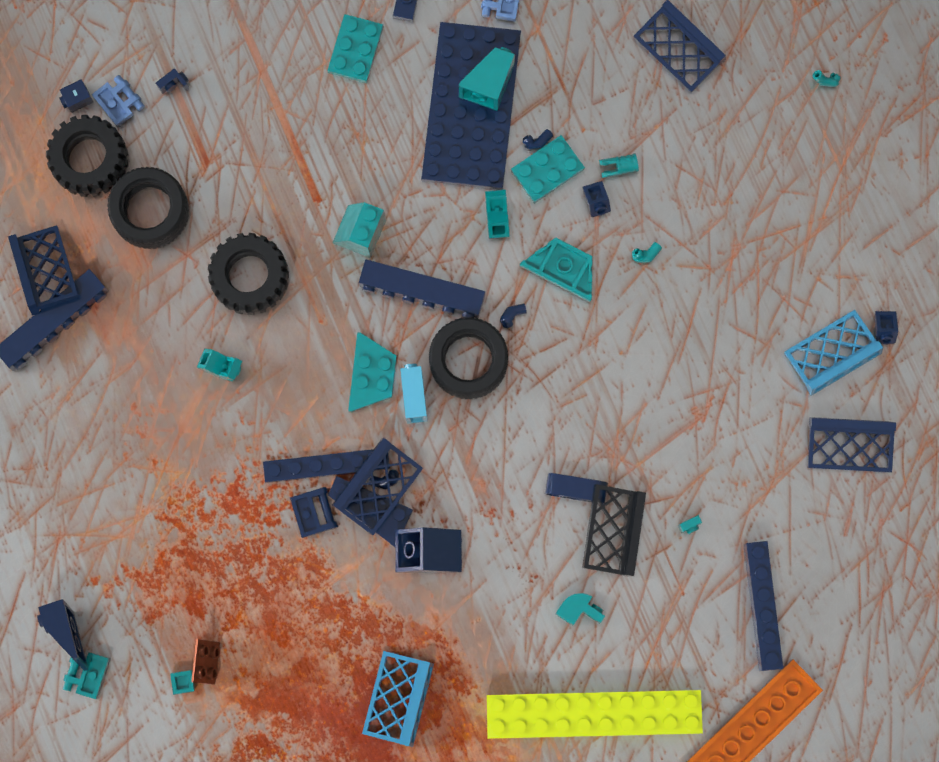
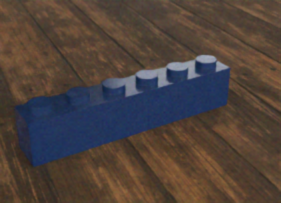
[359,259,485,318]
[0,269,108,371]
[744,541,783,671]

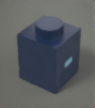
[59,79,93,113]

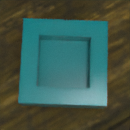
[678,515,702,534]
[170,670,195,695]

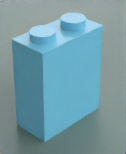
[400,364,428,424]

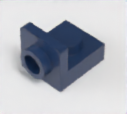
[155,68,189,94]
[583,181,611,217]
[874,311,899,345]

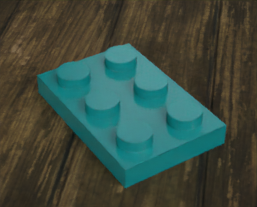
[327,14,384,83]
[511,135,585,204]

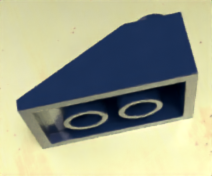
[37,599,88,671]

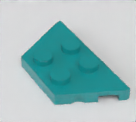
[520,238,592,302]
[348,332,397,412]

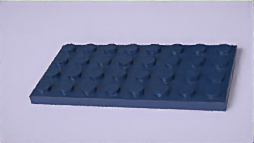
[421,22,521,190]

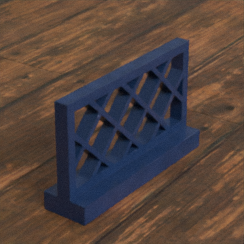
[634,0,726,93]
[8,225,79,315]
[807,417,896,472]
[332,438,423,536]

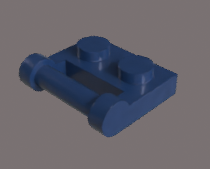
[290,487,338,538]

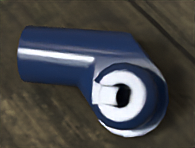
[522,129,553,150]
[500,303,527,328]
[369,469,399,490]

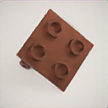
[191,639,220,684]

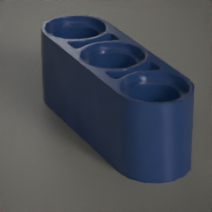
[545,473,608,504]

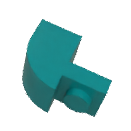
[485,190,510,239]
[197,348,242,382]
[556,593,605,626]

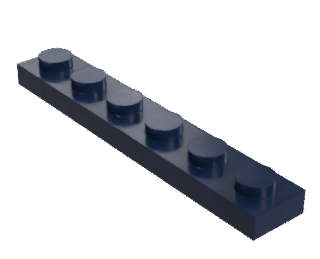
[263,449,390,483]

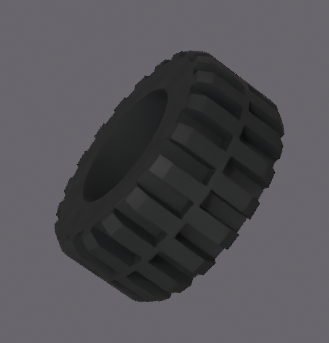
[46,115,128,197]
[208,233,289,315]

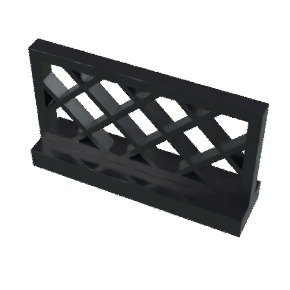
[582,484,646,577]

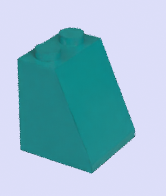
[459,47,515,111]
[332,202,386,258]

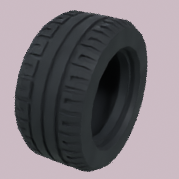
[107,167,189,249]
[429,317,508,399]

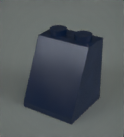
[395,527,462,573]

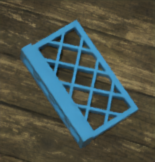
[784,310,883,396]
[362,651,434,747]

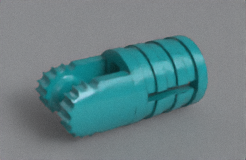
[599,153,639,178]

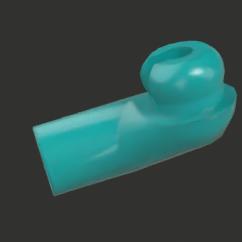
[812,70,841,87]
[632,242,662,263]

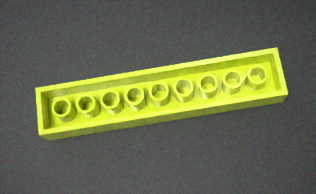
[487,690,703,739]

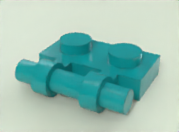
[63,652,110,699]

